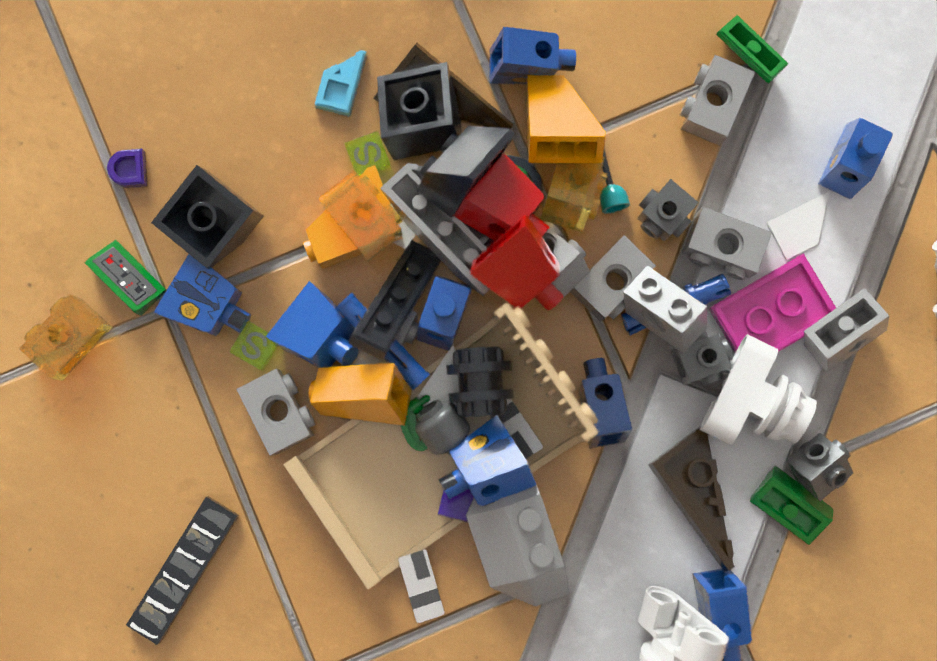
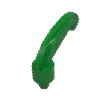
[401,395,430,452]

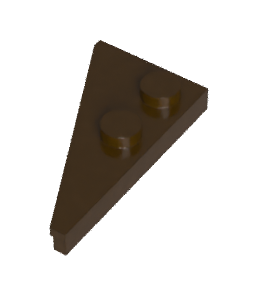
[648,426,735,571]

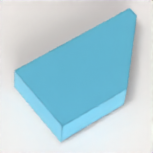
[314,50,367,117]

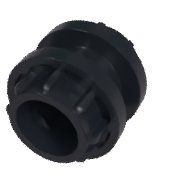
[446,346,514,417]

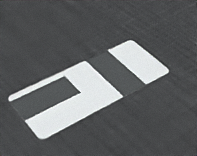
[490,399,543,459]
[398,550,444,623]

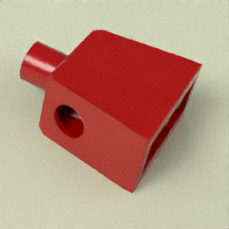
[454,154,550,240]
[470,214,564,311]

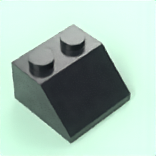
[377,62,462,160]
[416,126,516,218]
[151,165,264,269]

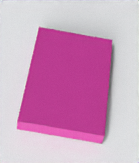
[708,253,836,353]

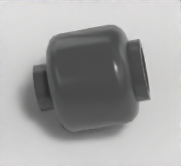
[415,399,470,456]

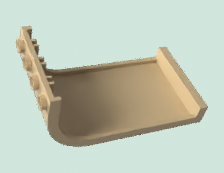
[283,303,599,589]

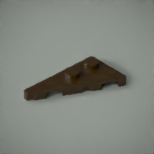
[373,43,513,129]

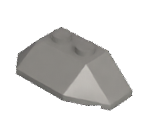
[380,163,495,296]
[466,454,570,607]

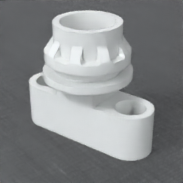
[700,334,817,445]
[638,586,728,661]

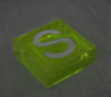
[344,131,391,178]
[229,321,278,371]

